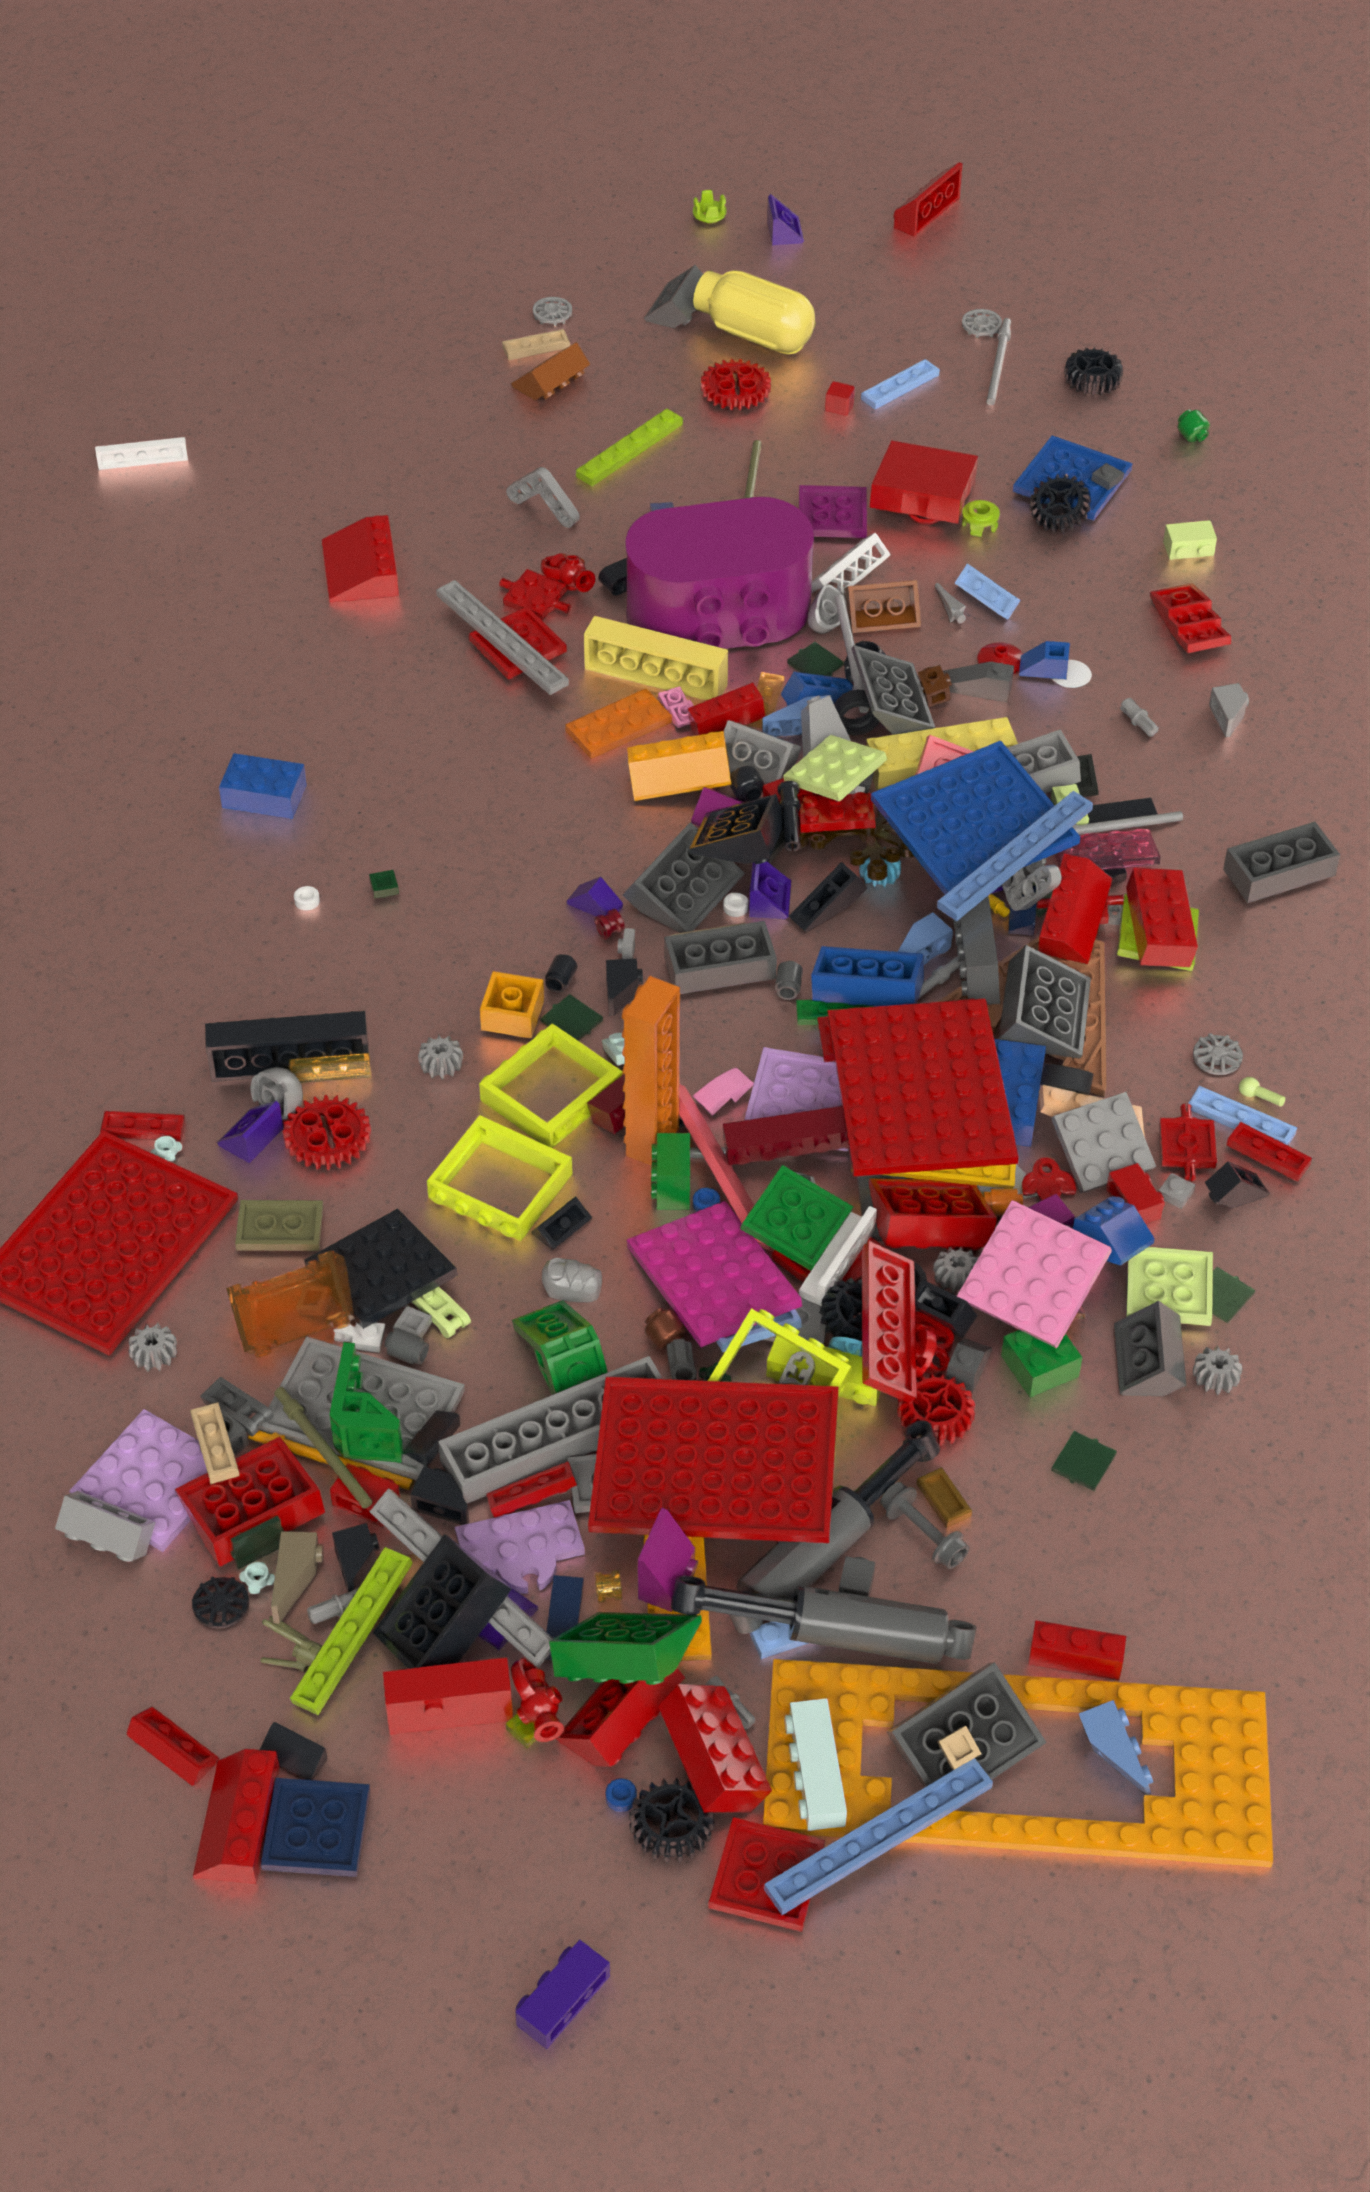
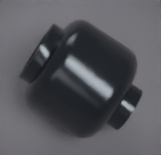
[730,766,764,802]

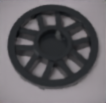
[192,1576,249,1629]

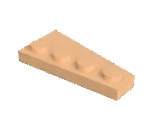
[1039,1085,1145,1137]

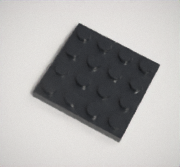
[304,1208,458,1329]

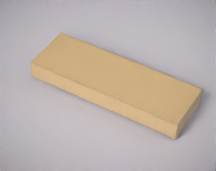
[502,329,570,360]
[190,1402,239,1484]

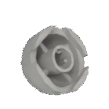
[250,1067,303,1120]

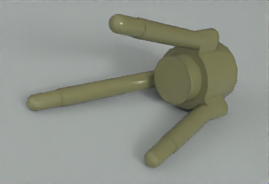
[260,1616,322,1672]

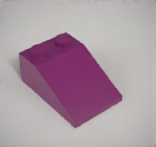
[638,1508,698,1612]

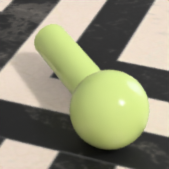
[1239,1077,1285,1106]

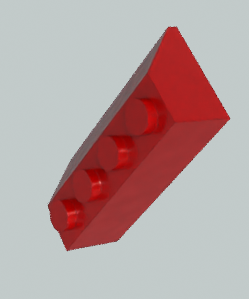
[893,162,963,237]
[1038,853,1112,964]
[556,1668,685,1767]
[193,1748,280,1885]

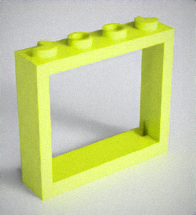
[479,1023,623,1148]
[427,1115,572,1241]
[708,1308,852,1392]

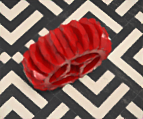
[897,1373,975,1447]

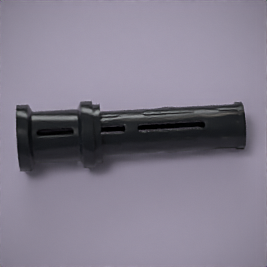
[777,781,801,851]

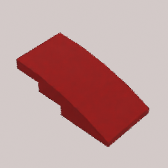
[1150,583,1231,653]

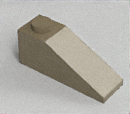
[271,1531,324,1624]

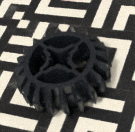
[1064,347,1123,395]
[1029,473,1091,534]
[819,1278,862,1341]
[629,1777,715,1863]

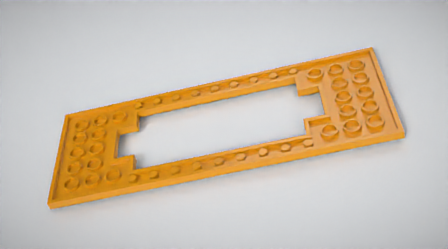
[763,1659,1273,1867]

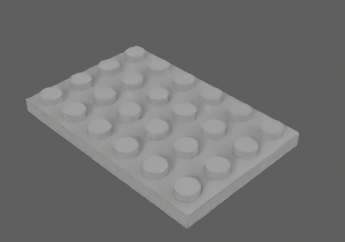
[259,1336,465,1481]

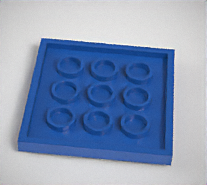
[1013,435,1133,521]

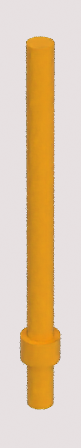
[248,1430,414,1491]

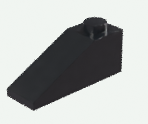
[789,862,867,933]

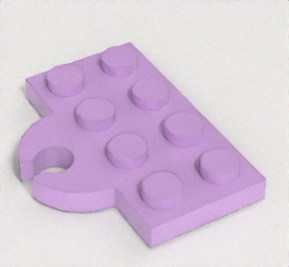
[455,1500,585,1594]

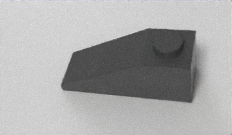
[943,662,1014,703]

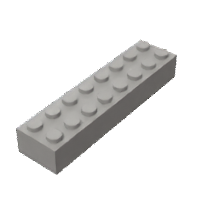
[438,1356,663,1504]

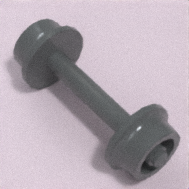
[880,1482,970,1569]

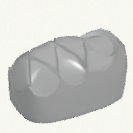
[808,584,847,634]
[542,1258,602,1303]

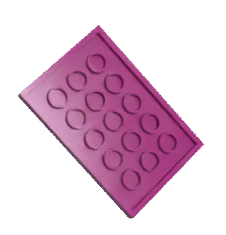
[626,1201,802,1347]

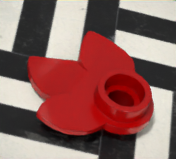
[1022,1157,1076,1201]

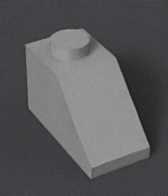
[1209,683,1249,737]

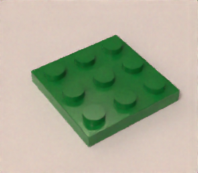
[740,1165,854,1271]

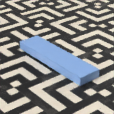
[861,359,940,410]
[1188,1086,1297,1146]

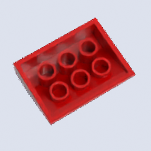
[322,515,399,603]
[868,1178,997,1250]
[175,1436,325,1567]

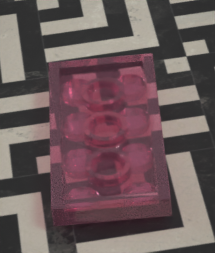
[1055,829,1161,869]

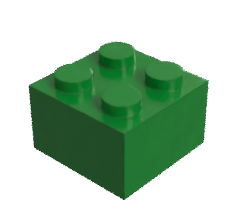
[651,1133,690,1210]
[1001,1330,1082,1398]

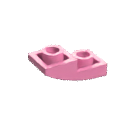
[657,686,694,728]
[693,1068,754,1116]

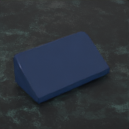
[1008,886,1036,936]

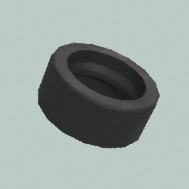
[834,689,880,736]
[1040,1064,1094,1095]

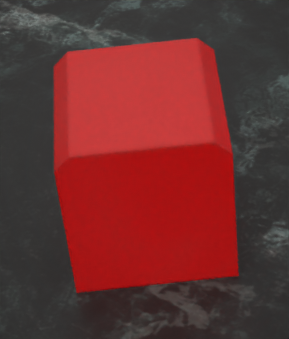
[825,381,855,416]

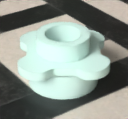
[151,1136,182,1162]
[239,1562,275,1594]

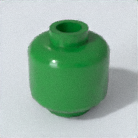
[1177,409,1210,442]

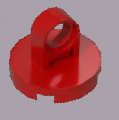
[915,1323,950,1380]

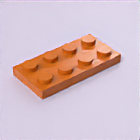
[565,688,672,759]

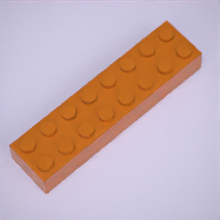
[622,976,680,1166]

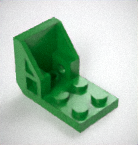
[512,1300,608,1395]
[329,1342,403,1463]

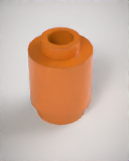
[983,1189,1023,1216]

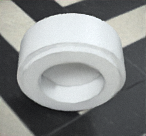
[294,886,320,910]
[723,893,749,917]

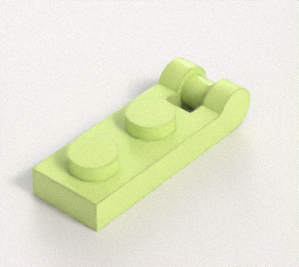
[412,1287,471,1339]

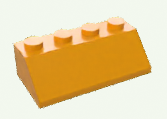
[627,731,731,801]

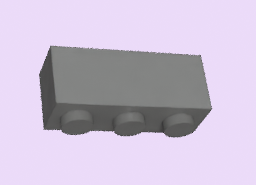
[55,1491,156,1562]

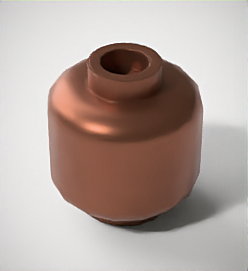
[645,1308,686,1350]

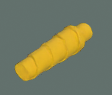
[988,893,1010,918]

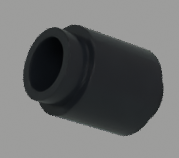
[545,954,578,993]

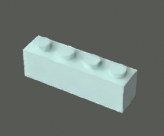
[784,1699,847,1831]

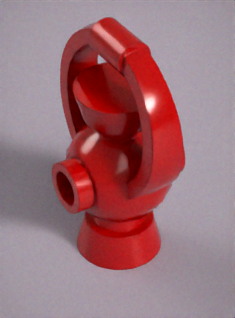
[540,553,596,592]
[511,1658,564,1742]

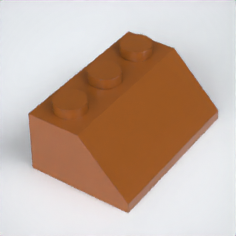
[511,342,590,400]
[844,580,921,633]

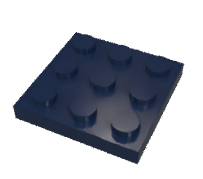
[261,1778,370,1877]

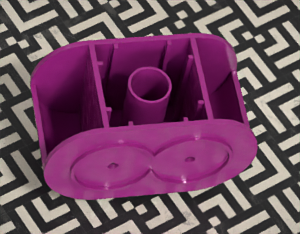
[625,497,814,649]

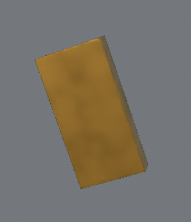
[916,1467,972,1528]

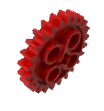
[701,358,771,411]
[283,1095,371,1170]

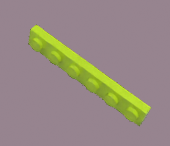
[576,408,683,487]
[290,1547,413,1715]

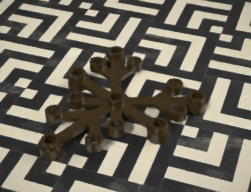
[791,807,915,881]

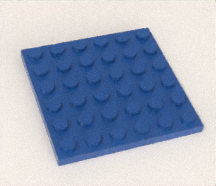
[871,741,1080,895]

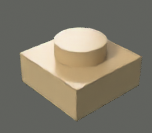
[937,1726,981,1770]

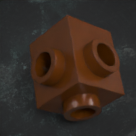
[918,665,952,707]

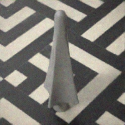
[935,583,966,623]

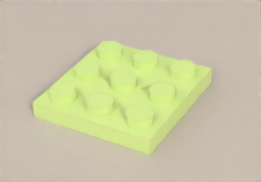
[783,735,887,801]
[1126,1247,1213,1326]

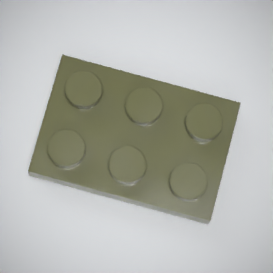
[235,1200,324,1251]

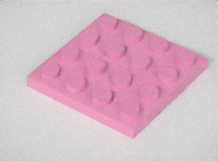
[957,1200,1112,1348]

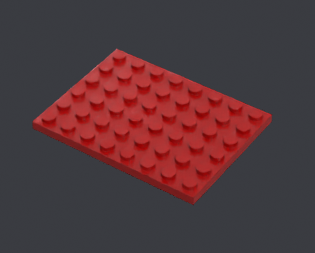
[828,998,1019,1177]
[0,1131,238,1356]
[588,1377,839,1543]

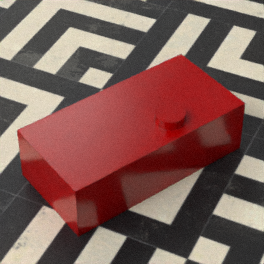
[383,1657,513,1735]

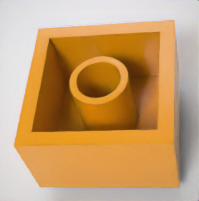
[480,971,544,1039]

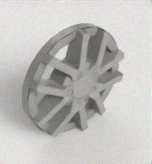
[533,297,572,326]
[962,309,1002,338]
[1193,1033,1243,1075]

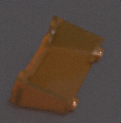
[226,1251,355,1358]

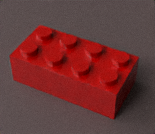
[1126,868,1198,967]
[658,1684,772,1813]

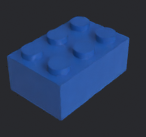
[219,753,307,819]

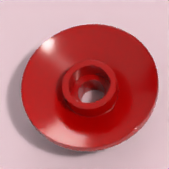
[977,642,1023,674]

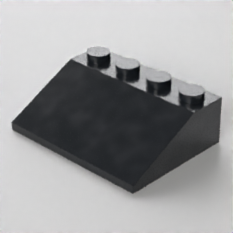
[689,794,784,864]
[373,1534,512,1669]

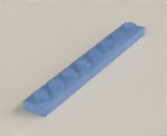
[937,791,1093,921]
[764,1758,993,1915]

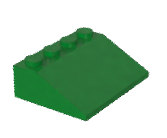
[549,1612,702,1685]

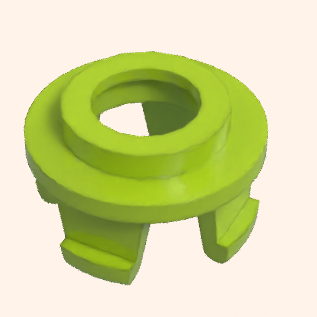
[693,190,726,223]
[962,500,1000,537]

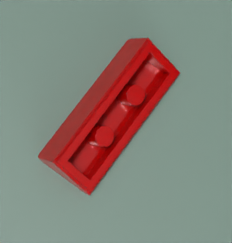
[127,1707,220,1786]

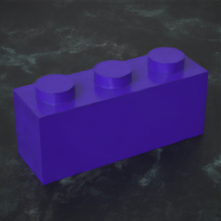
[515,1939,610,2049]

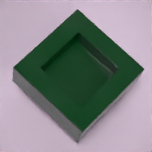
[369,870,399,899]

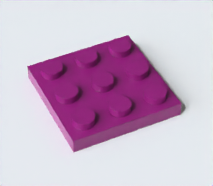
[799,485,867,538]

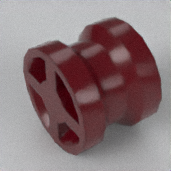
[594,908,625,940]

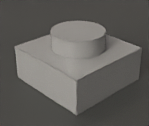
[617,928,635,959]
[1159,1173,1196,1209]
[393,1306,432,1337]

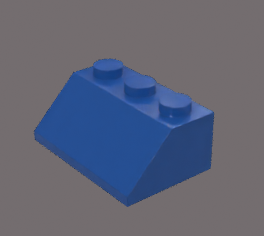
[1073,1197,1155,1266]

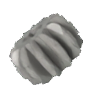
[418,1035,463,1080]
[933,1247,978,1294]
[128,1323,177,1372]
[1193,1345,1243,1395]

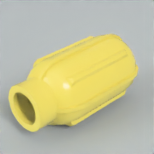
[693,270,816,355]

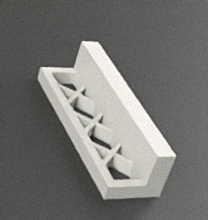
[95,437,188,470]
[811,532,891,594]
[799,1206,877,1306]

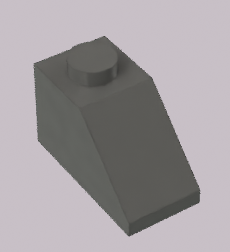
[946,1338,992,1394]

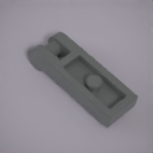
[200,1377,274,1437]

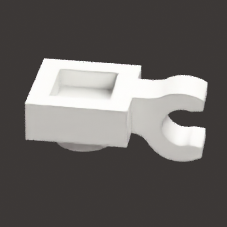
[333,1320,385,1353]

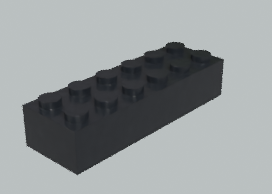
[205,1011,370,1082]

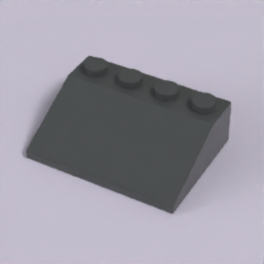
[851,645,935,735]
[623,822,745,933]
[999,945,1091,1059]
[886,1662,1047,1787]

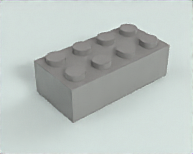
[1007,729,1081,794]

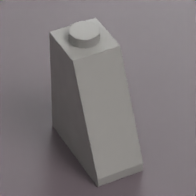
[801,695,851,758]

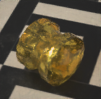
[594,1570,622,1603]

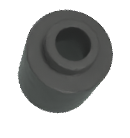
[775,961,803,1000]
[385,1328,429,1365]

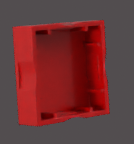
[869,440,978,524]

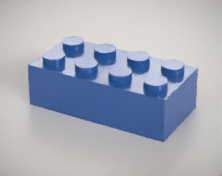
[811,946,924,1007]
[994,1039,1046,1147]

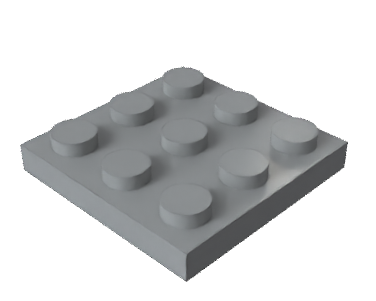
[1051,1092,1156,1193]

